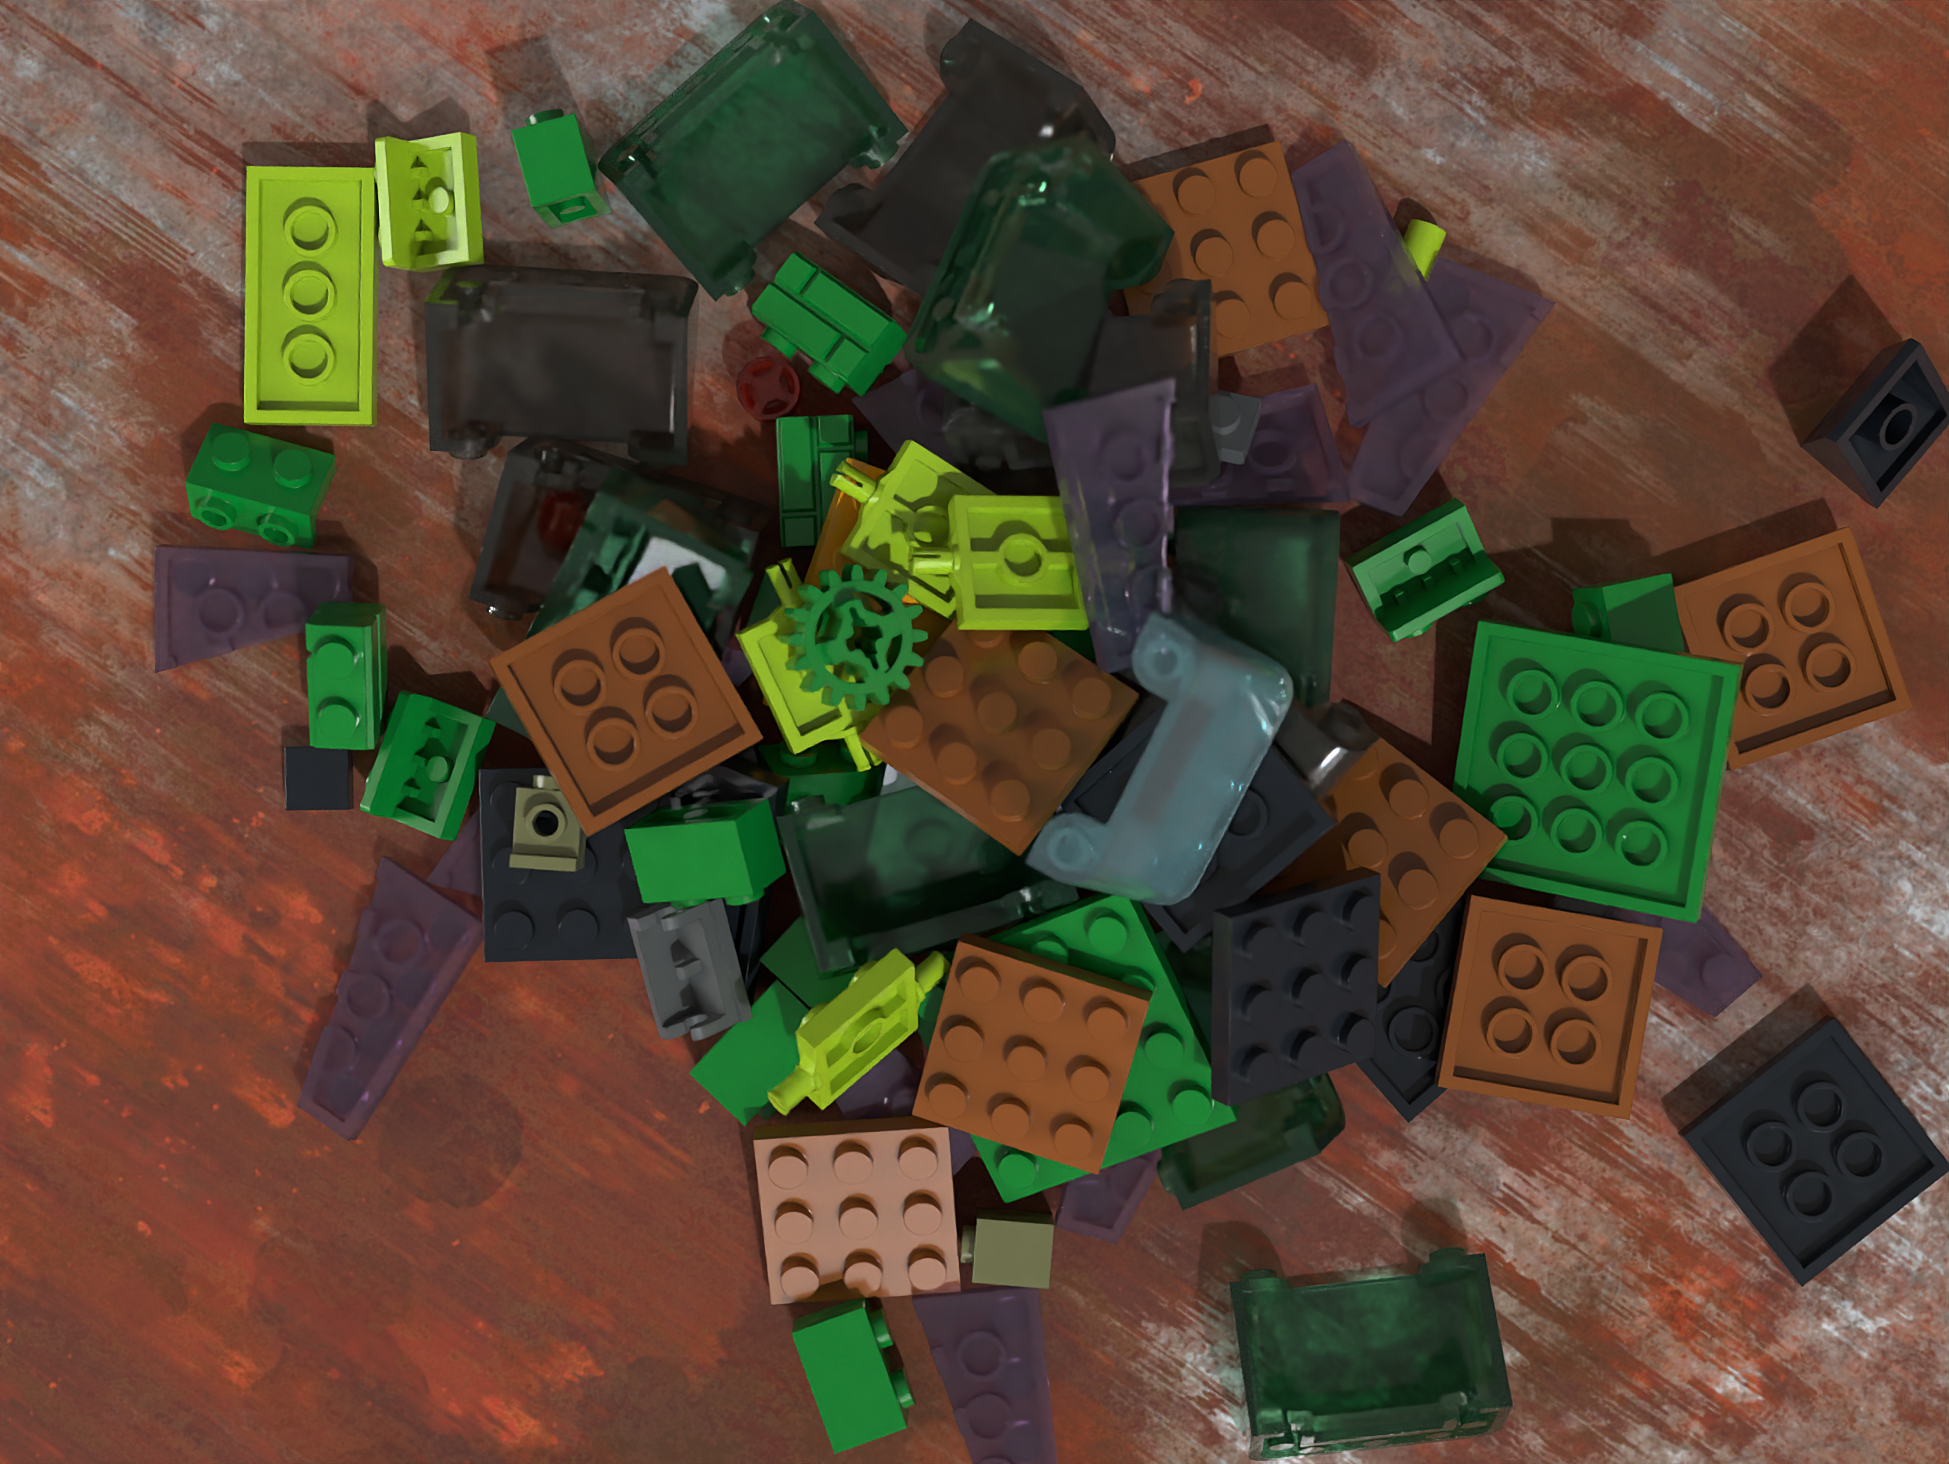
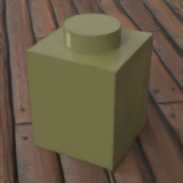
[960,1207,1054,1289]

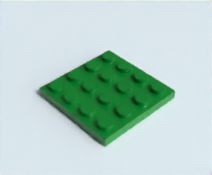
[1452,618,1744,923]
[914,883,1240,1204]

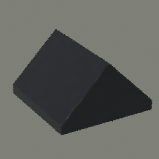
[1800,338,1949,509]

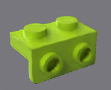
[374,132,484,273]

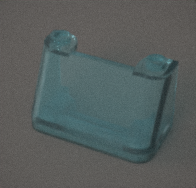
[1026,612,1293,906]

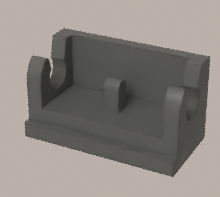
[627,898,753,1041]

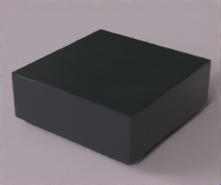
[284,746,354,811]

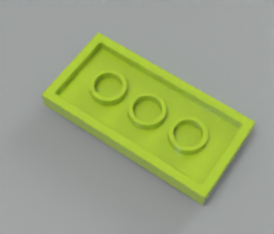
[244,166,379,427]

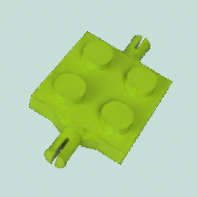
[829,440,997,621]
[908,495,1133,630]
[735,558,897,772]
[767,948,951,1115]

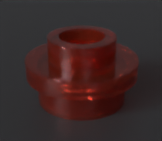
[537,487,590,552]

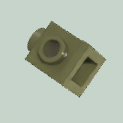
[509,774,586,872]

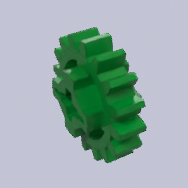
[780,564,928,711]

